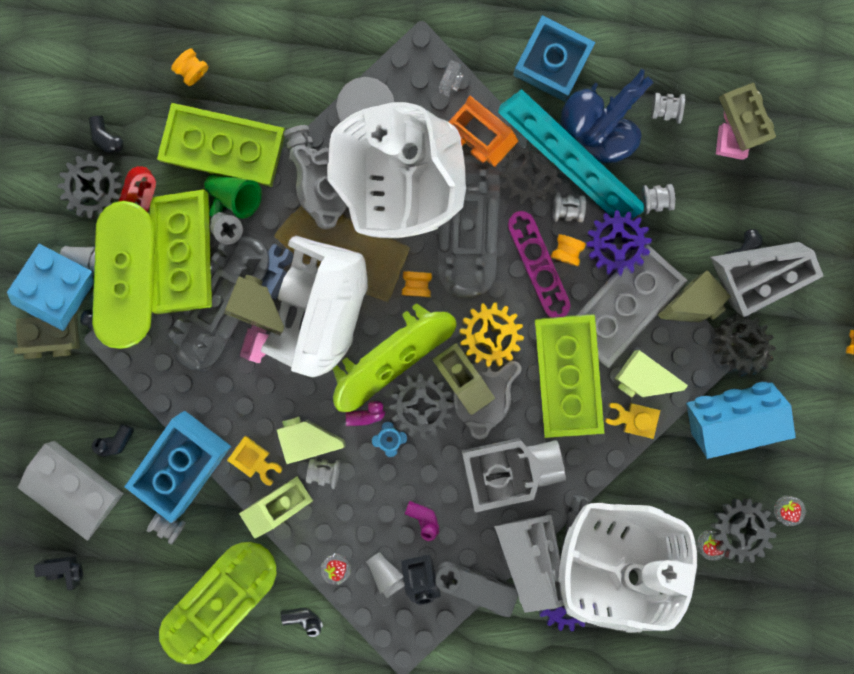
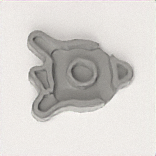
[290,145,348,230]
[453,359,522,440]

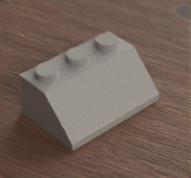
[18,441,124,541]

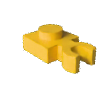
[605,403,661,439]
[227,436,283,486]

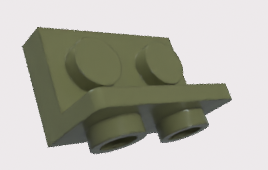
[719,82,776,152]
[14,314,80,359]

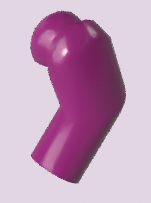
[345,401,385,426]
[404,501,440,541]

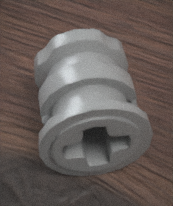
[651,93,685,124]
[283,125,317,162]
[641,184,675,214]
[552,192,586,222]
[210,212,243,245]
[306,457,340,489]
[146,513,186,545]

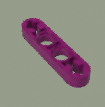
[507,211,571,318]

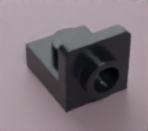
[34,555,83,590]
[401,555,441,605]

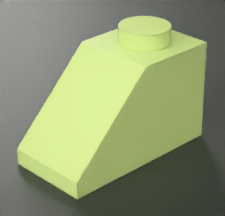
[614,350,688,397]
[277,417,346,464]
[239,476,313,538]

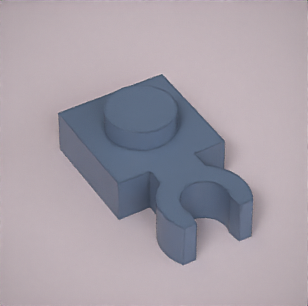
[262,244,294,300]

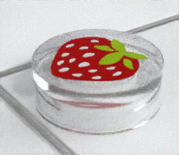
[774,496,806,526]
[697,530,726,561]
[321,554,351,585]

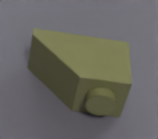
[658,270,731,323]
[224,275,284,336]
[432,343,496,415]

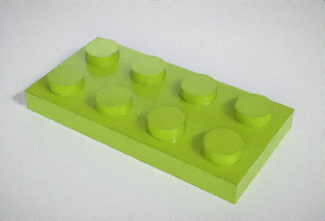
[157,103,286,187]
[150,190,212,314]
[535,314,604,438]

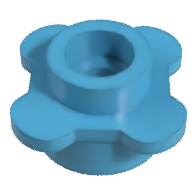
[372,422,407,457]

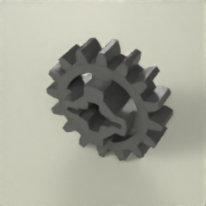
[58,154,124,219]
[389,373,454,438]
[710,498,776,563]

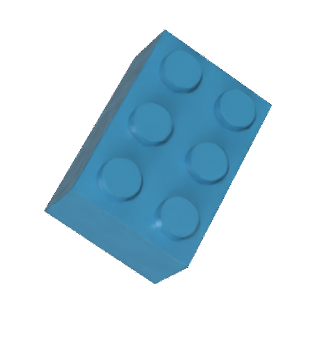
[686,382,796,459]
[125,411,232,523]

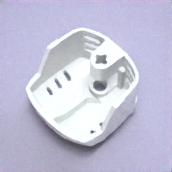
[327,102,466,238]
[261,236,368,377]
[558,503,697,633]

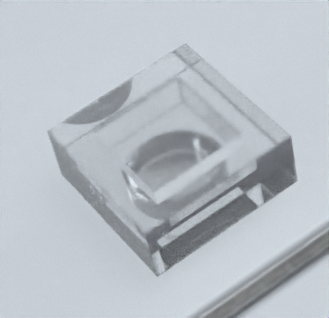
[438,60,464,97]

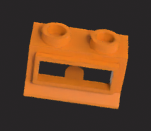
[449,96,519,167]

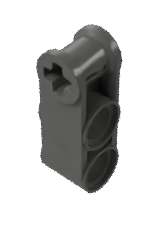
[435,561,518,617]

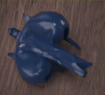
[560,69,654,164]

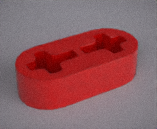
[119,166,156,213]

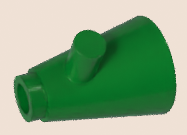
[204,175,262,219]

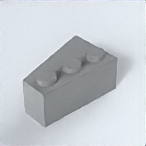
[710,242,823,317]

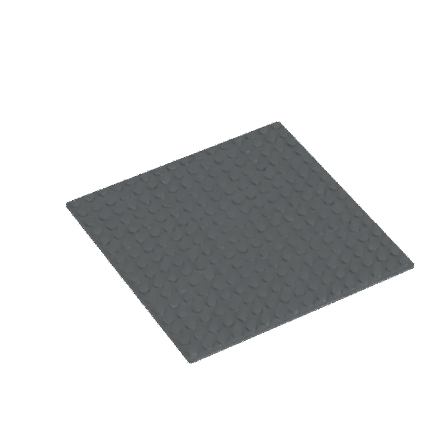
[84,21,740,674]

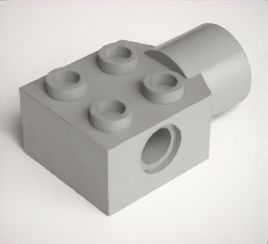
[461,438,566,512]

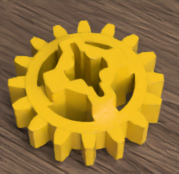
[459,303,524,368]

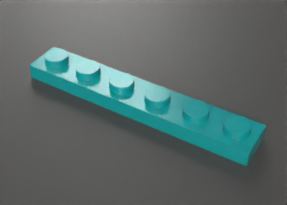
[498,89,645,220]

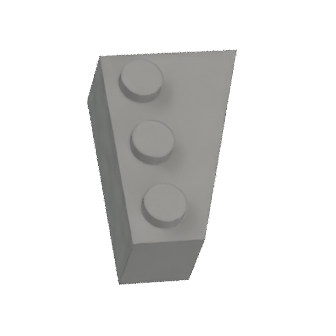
[494,515,564,613]

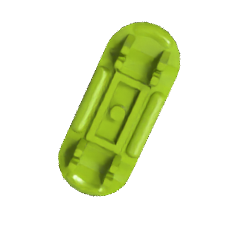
[92,201,154,349]
[333,303,457,412]
[159,542,277,664]

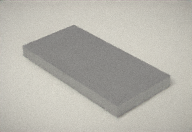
[576,245,688,368]

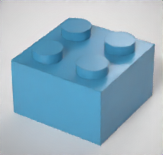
[513,15,595,102]
[7,244,94,331]

